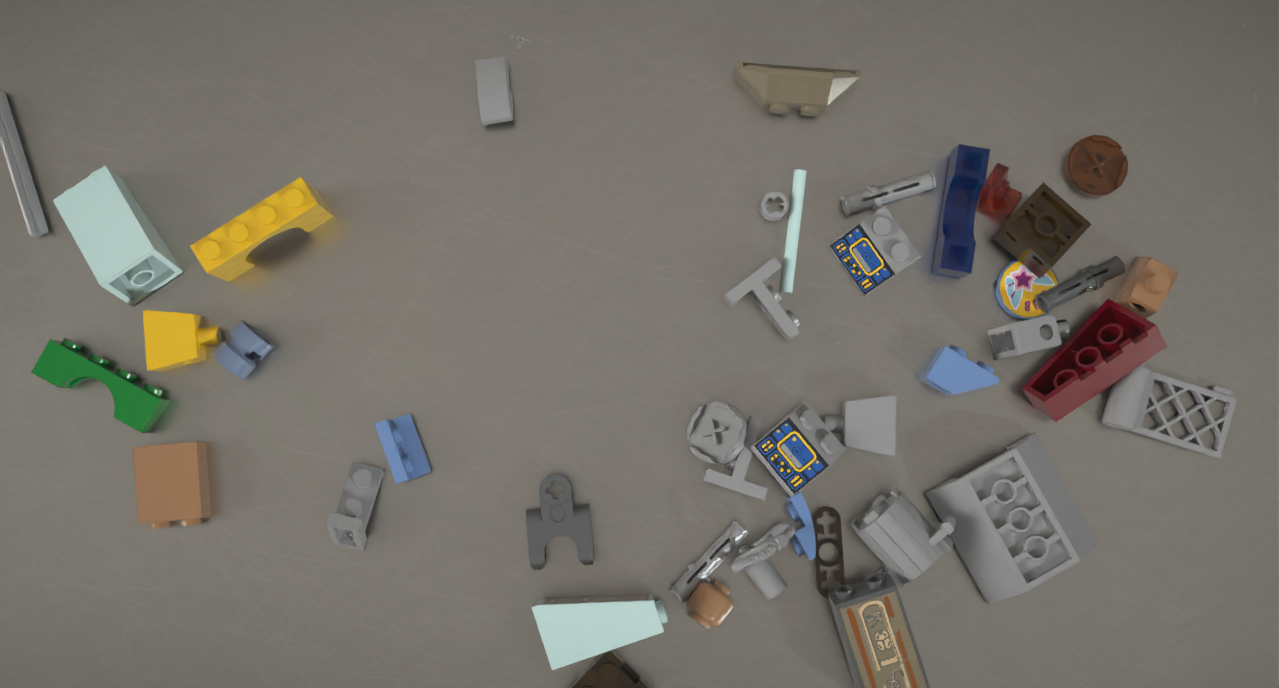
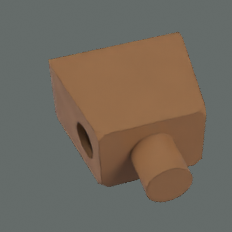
[1114,257,1178,319]

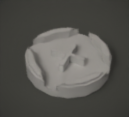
[687,401,747,465]

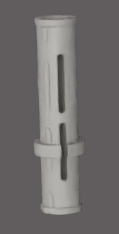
[841,170,937,215]
[669,520,749,603]

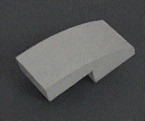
[475,55,513,125]

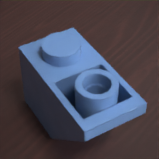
[920,345,1000,396]

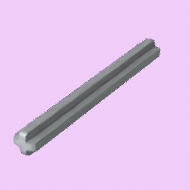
[0,89,48,237]

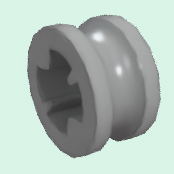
[760,191,789,221]

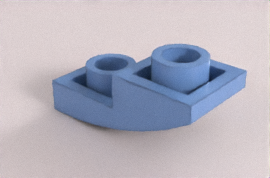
[786,492,816,560]

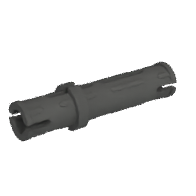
[1035,256,1125,313]

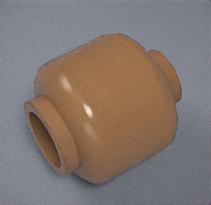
[686,580,734,630]

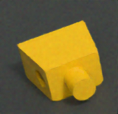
[143,310,222,372]

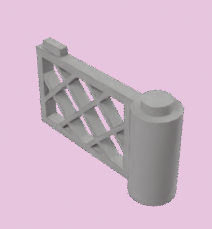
[1101,362,1237,459]

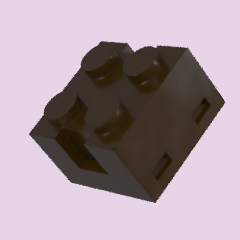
[992,182,1091,279]
[568,649,654,688]

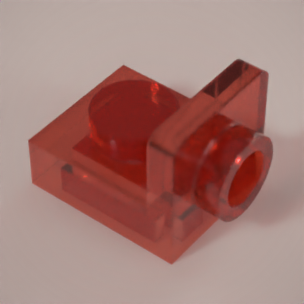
[980,163,1022,218]

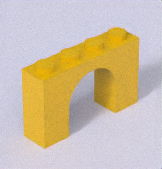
[190,177,334,282]

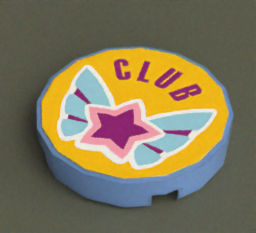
[996,260,1060,320]

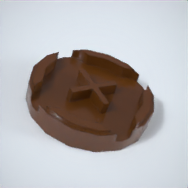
[1064,135,1128,198]

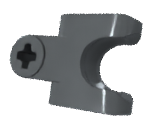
[526,473,595,570]

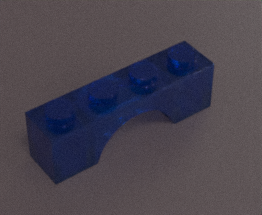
[932,144,990,278]

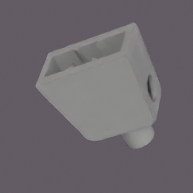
[987,314,1070,361]
[823,395,897,456]

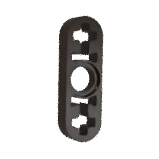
[811,506,845,599]

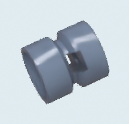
[212,320,274,380]

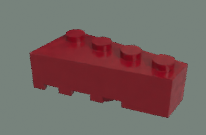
[1022,299,1167,423]

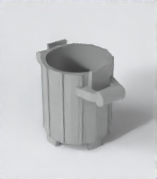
[851,487,956,588]

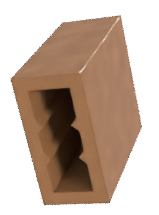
[133,441,211,529]

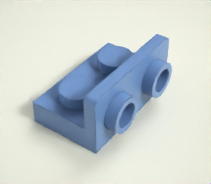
[375,414,431,484]

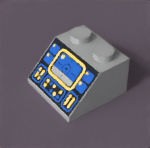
[829,206,921,296]
[750,401,846,497]

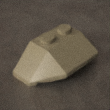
[734,62,861,116]

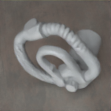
[731,522,795,601]

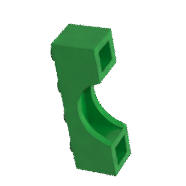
[31,338,170,433]

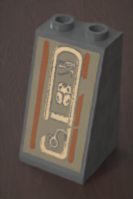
[827,573,930,688]

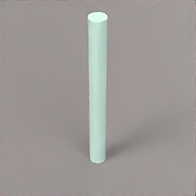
[780,169,807,294]

